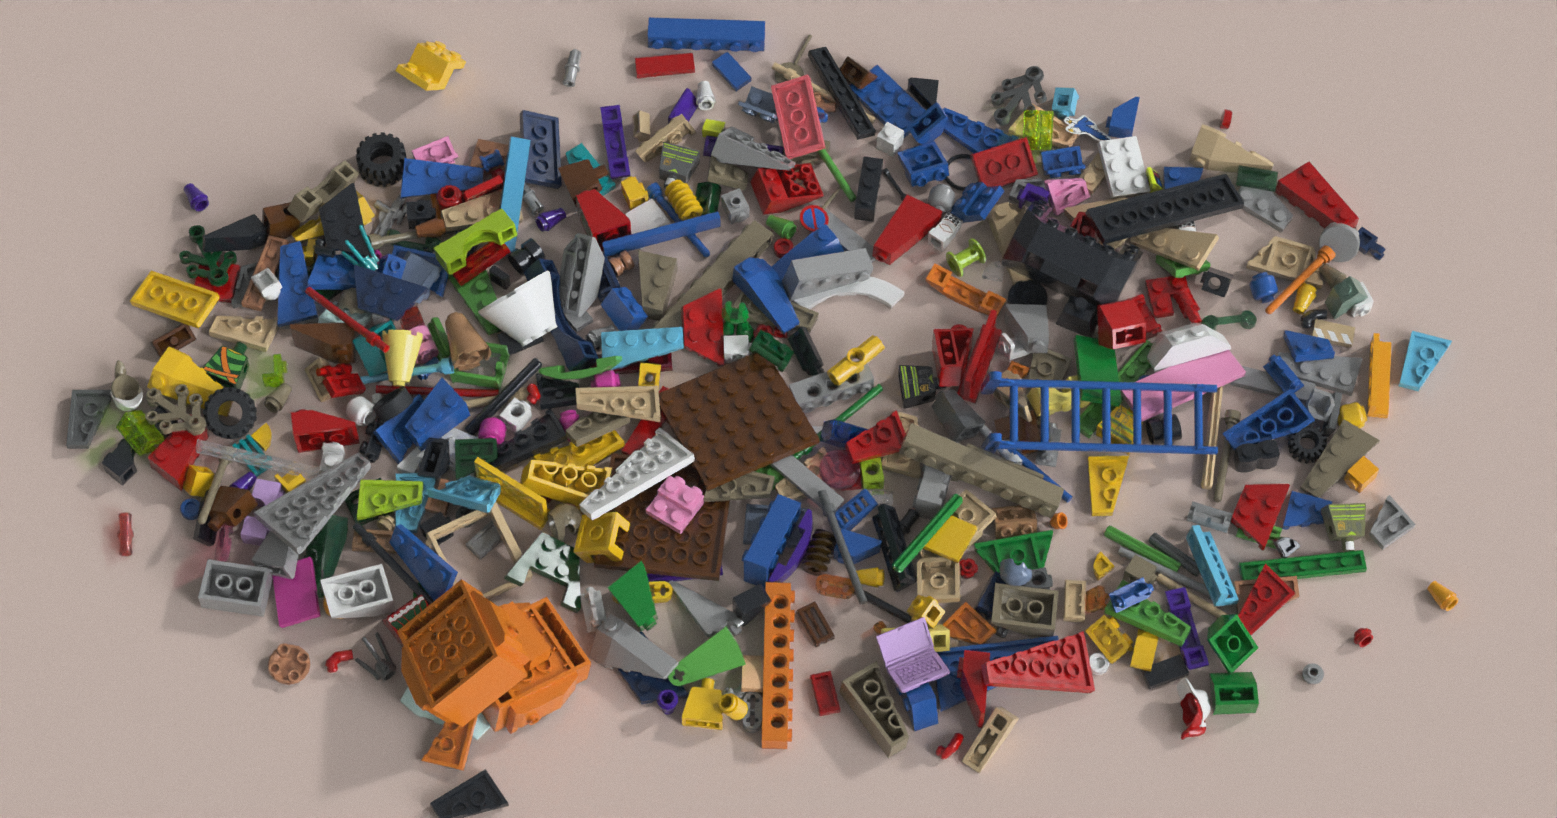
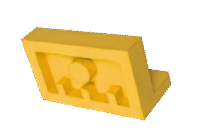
[1085,615,1134,664]

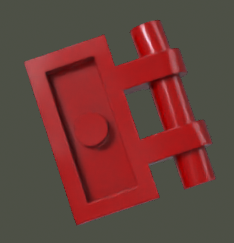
[316,363,366,398]

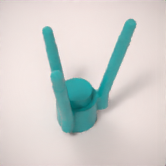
[341,225,380,271]

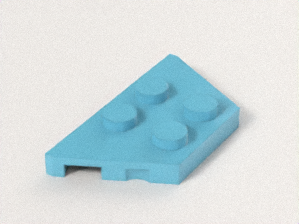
[427,476,501,513]

